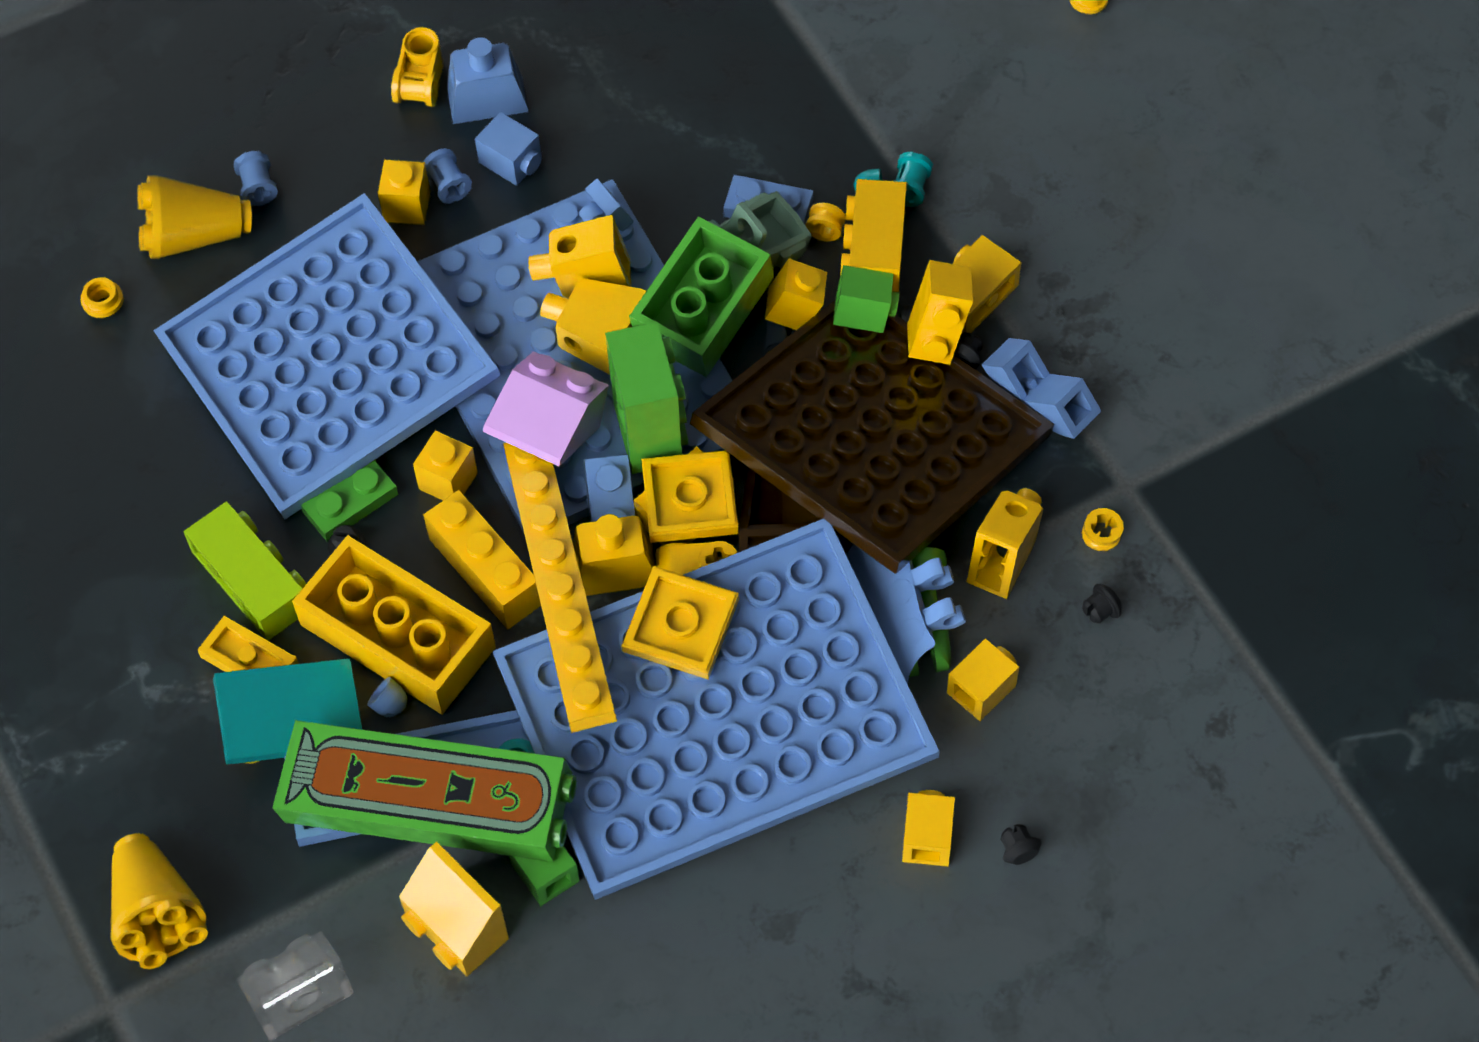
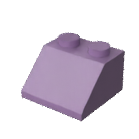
[483,351,609,466]

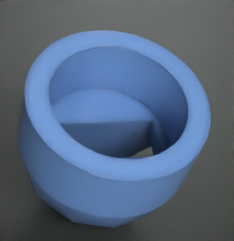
[367,677,408,717]

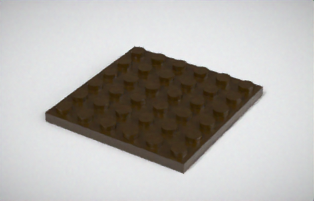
[690,300,1054,574]

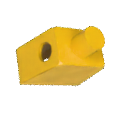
[528,215,631,298]
[540,278,646,375]
[966,488,1044,599]
[573,514,656,596]

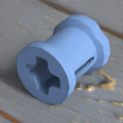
[423,148,472,204]
[233,151,278,206]

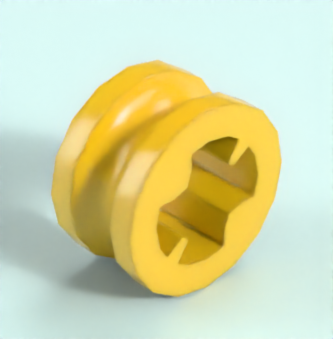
[805,203,846,242]
[1082,508,1124,551]

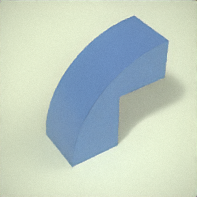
[982,338,1101,439]

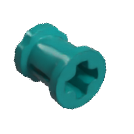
[894,152,933,207]

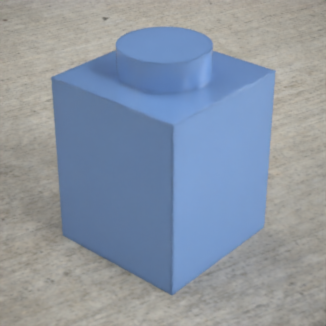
[475,112,542,186]

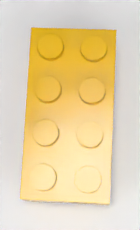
[292,535,496,715]

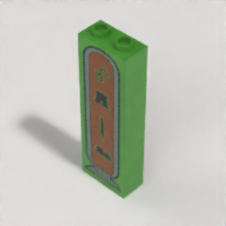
[273,720,577,862]

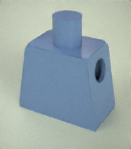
[447,37,529,124]

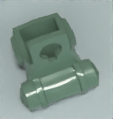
[708,191,811,268]

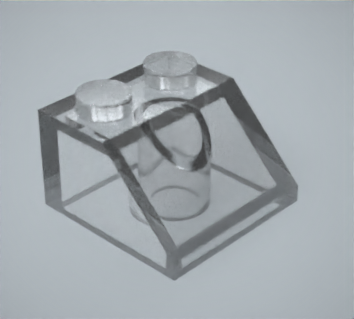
[236,931,354,1041]

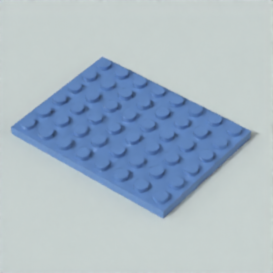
[417,179,733,533]
[493,519,940,900]

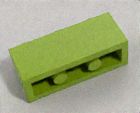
[183,501,306,641]

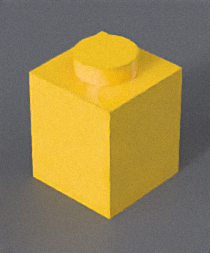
[378,160,430,225]
[765,258,827,330]
[413,430,478,500]
[947,638,1019,721]
[902,790,955,867]

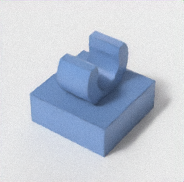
[578,178,634,232]

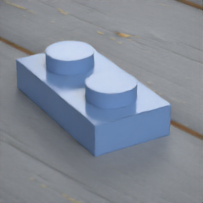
[723,175,813,224]
[583,455,635,522]

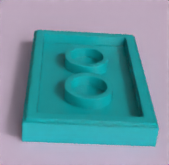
[213,658,362,765]

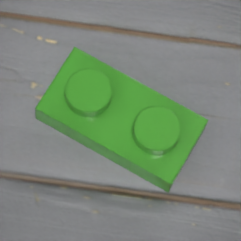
[301,460,399,542]

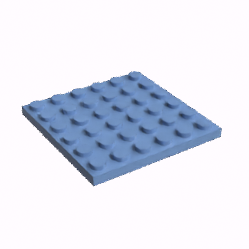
[153,193,501,519]

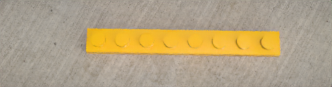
[503,443,617,733]

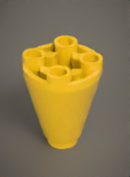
[137,175,252,259]
[111,833,208,969]

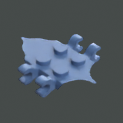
[846,544,966,684]

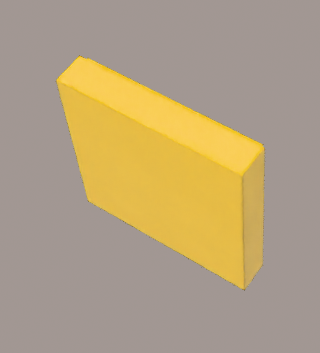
[641,450,739,543]
[621,566,739,680]

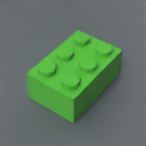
[629,216,774,377]
[605,322,689,474]

